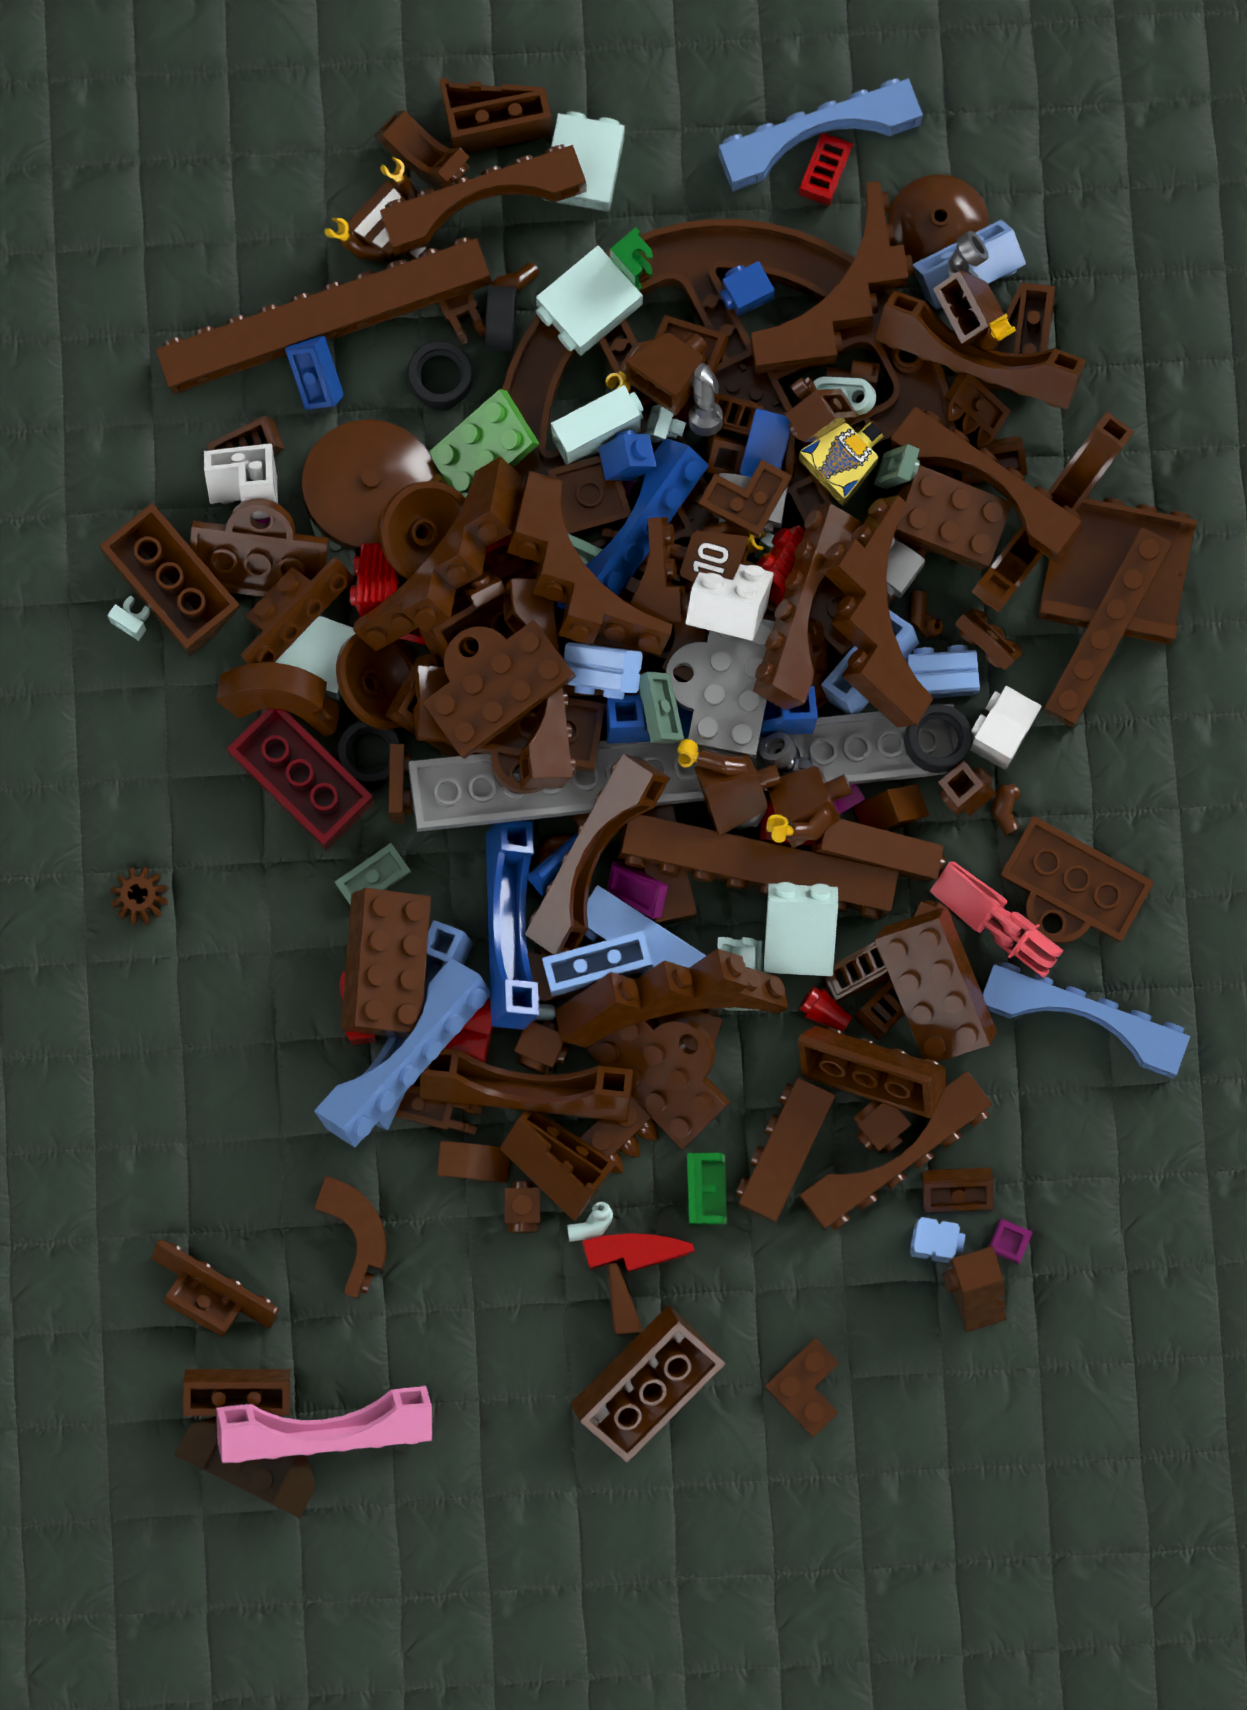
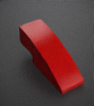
[582,1233,695,1273]

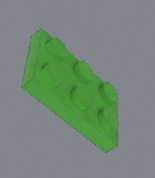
[429,389,539,499]

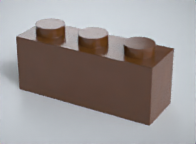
[183,1369,291,1416]

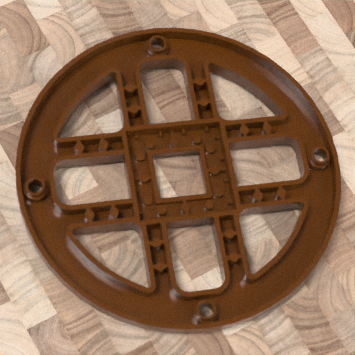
[502,219,955,663]

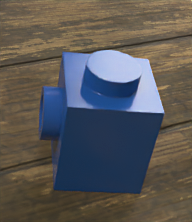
[719,261,775,317]
[598,430,657,481]

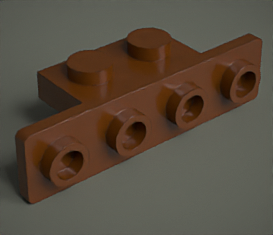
[241,557,354,664]
[151,1239,279,1338]

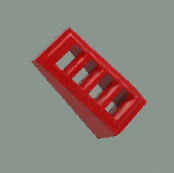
[799,133,853,206]

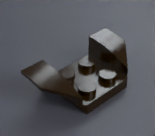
[174,1416,316,1519]

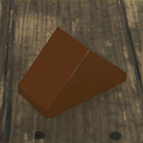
[853,784,930,831]

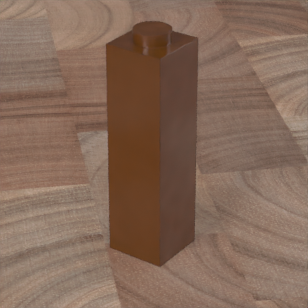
[811,819,945,883]

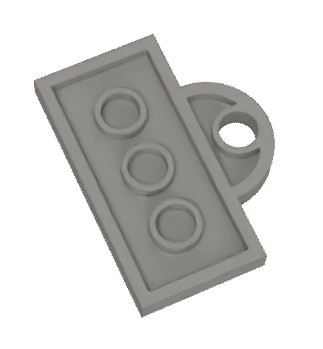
[666,619,775,758]

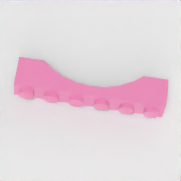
[216,1386,432,1463]

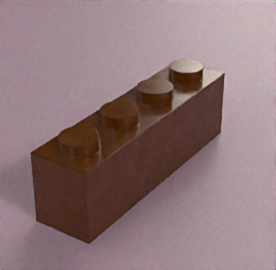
[735,1078,835,1224]

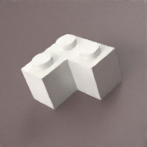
[204,444,278,520]
[685,564,774,641]
[970,686,1042,770]

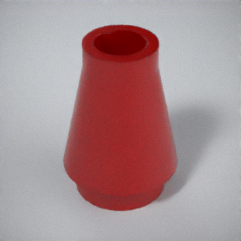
[799,986,852,1032]

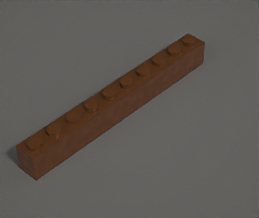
[156,237,493,395]

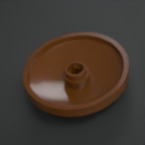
[301,420,437,552]

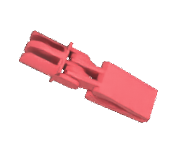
[930,862,1064,978]

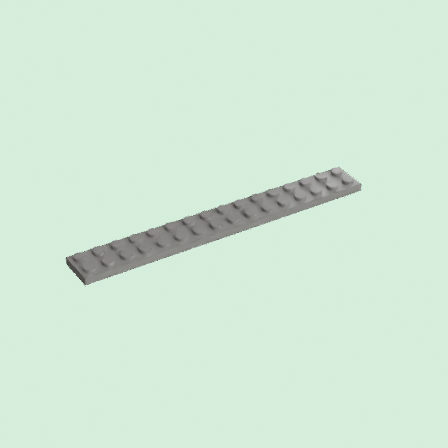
[408,703,958,832]

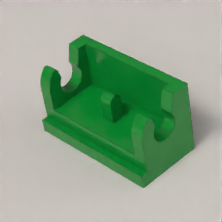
[610,227,653,291]
[687,1153,727,1226]

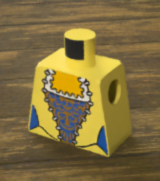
[799,422,884,506]

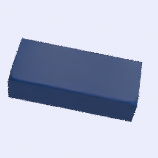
[285,336,343,410]
[739,409,791,478]
[527,833,578,896]

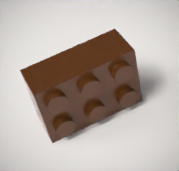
[894,465,1012,570]

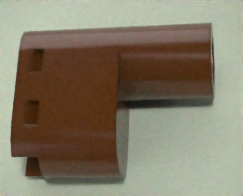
[826,360,880,390]

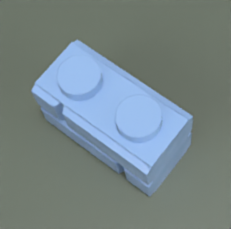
[564,642,643,699]
[906,645,980,698]
[909,1217,965,1263]

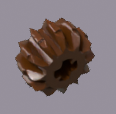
[110,867,169,926]

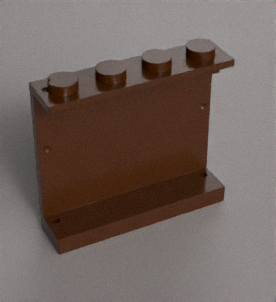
[1037,495,1198,645]

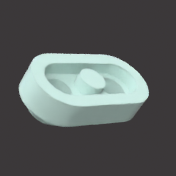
[813,377,876,415]

